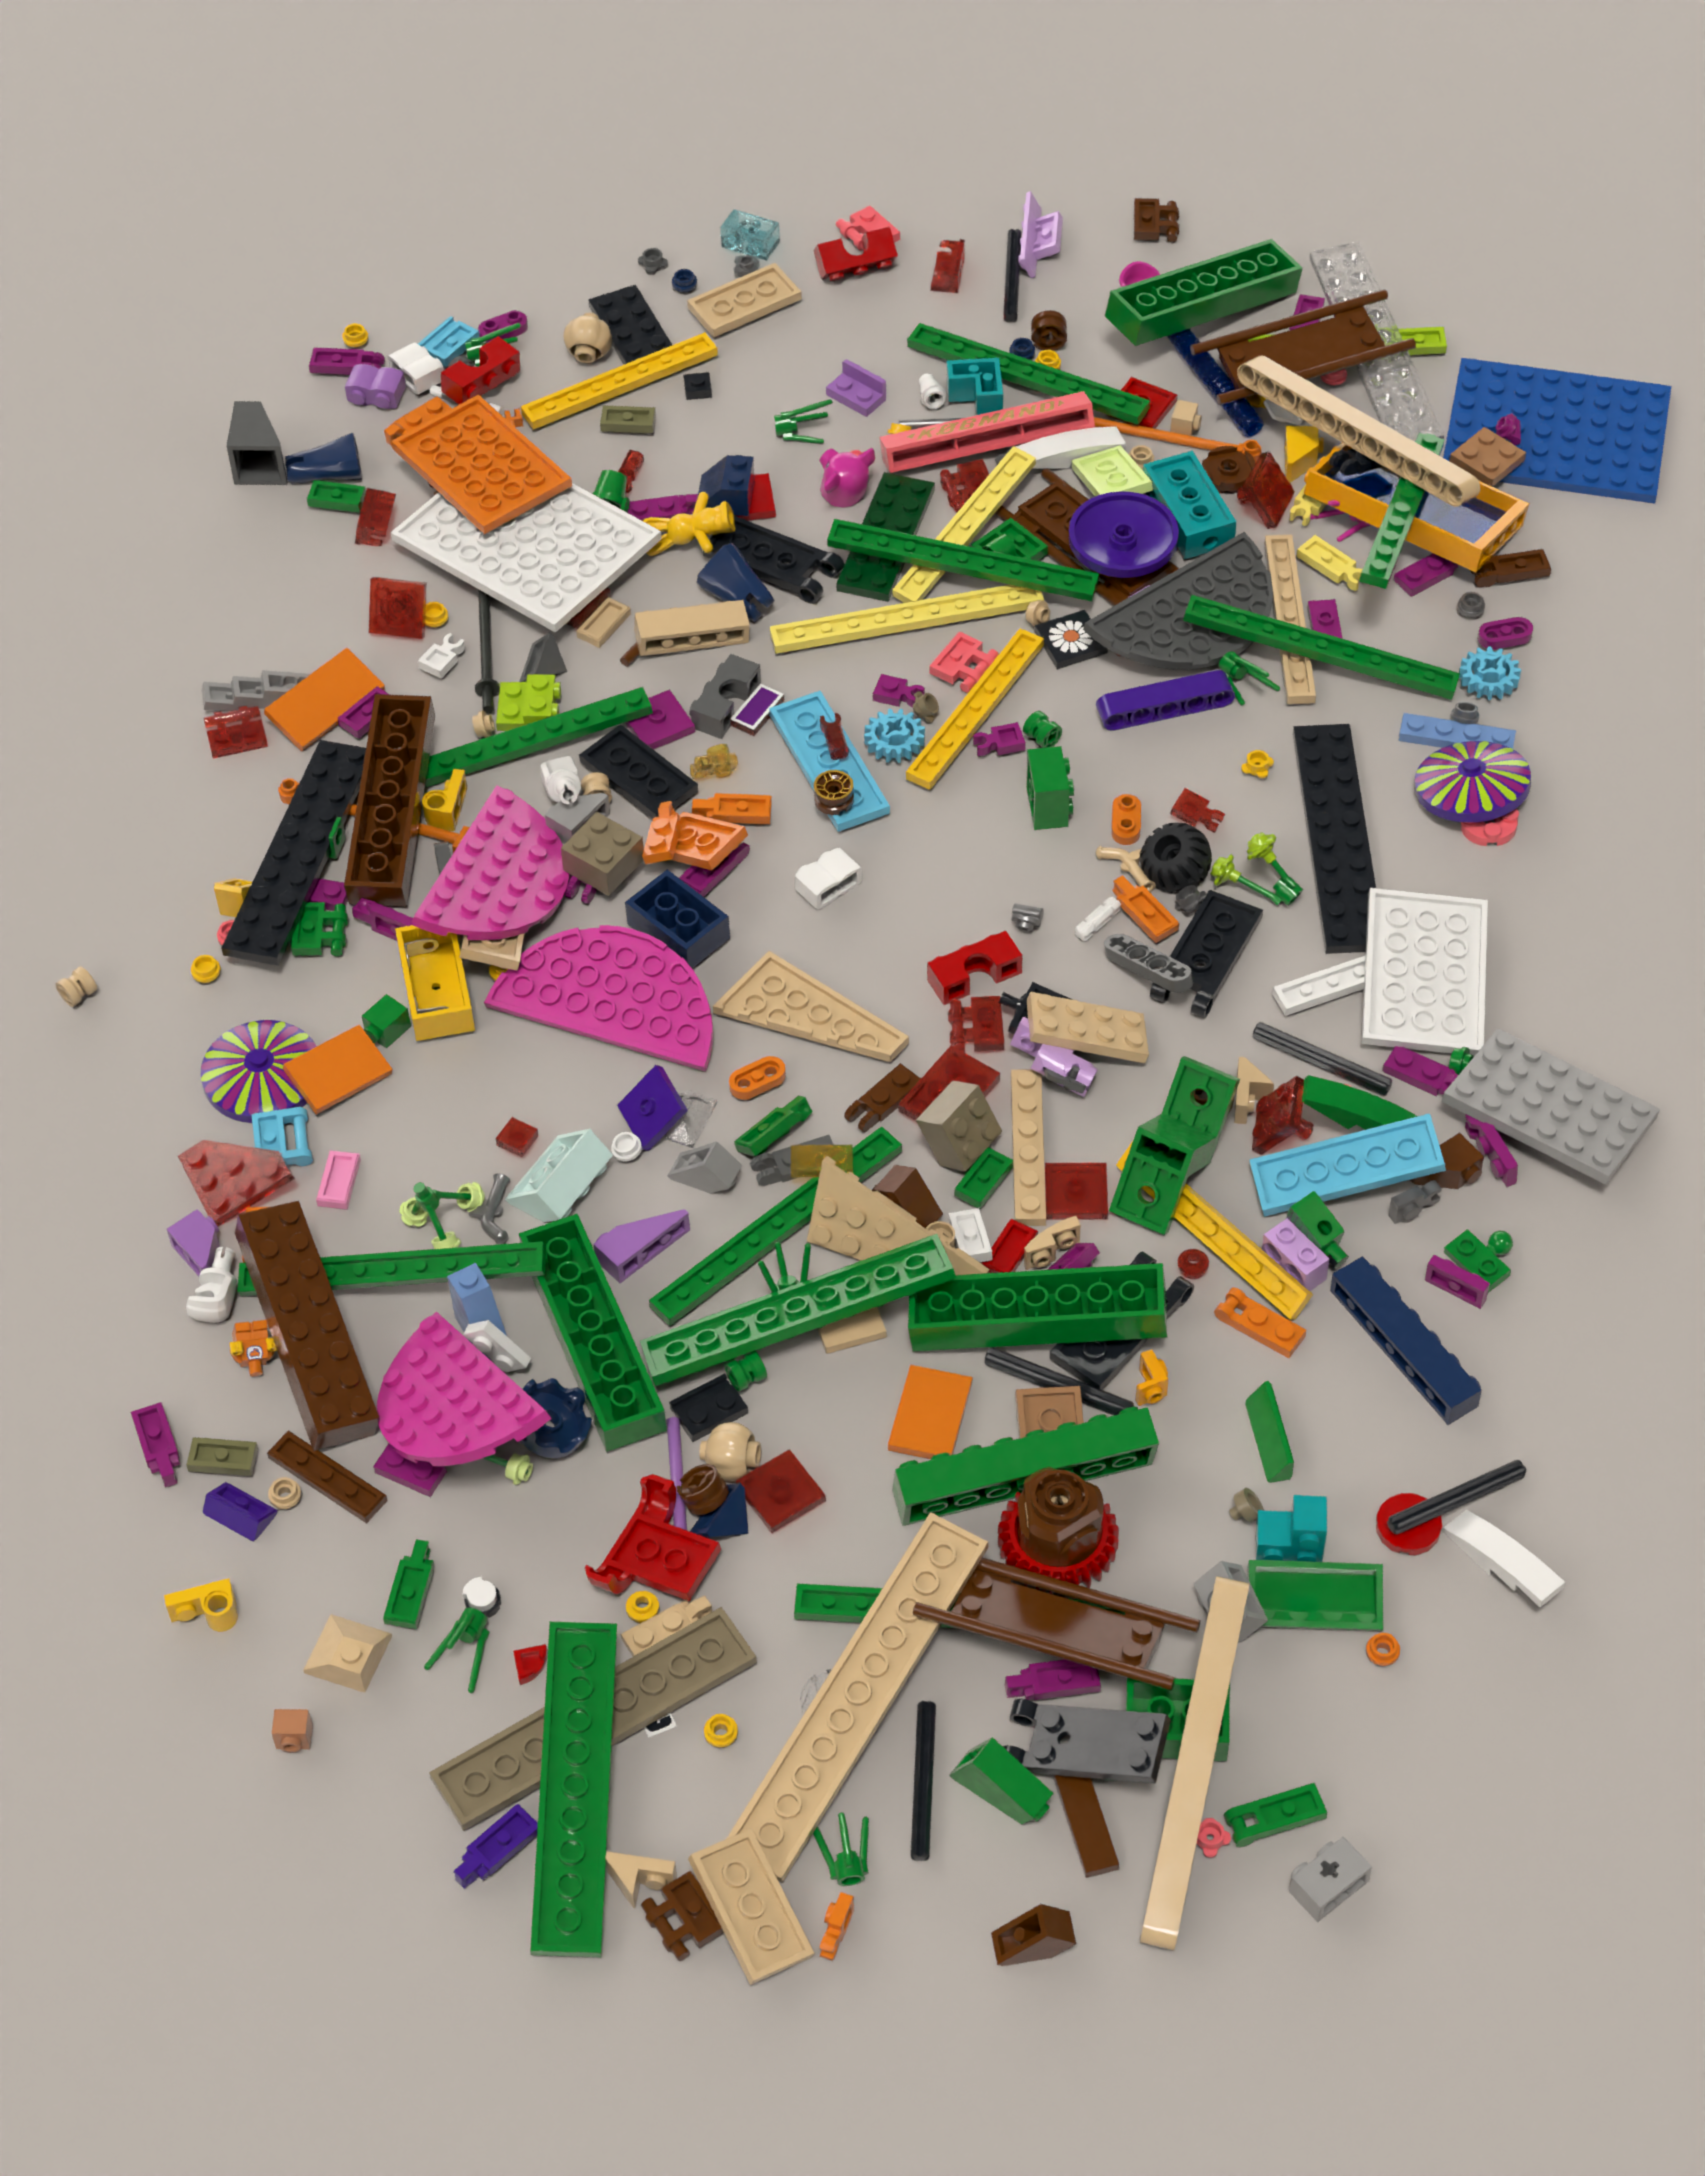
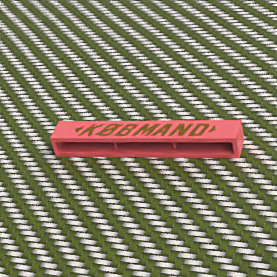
[879,391,1095,473]

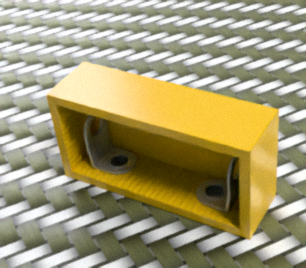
[395,925,475,1041]

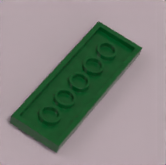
[836,472,935,602]

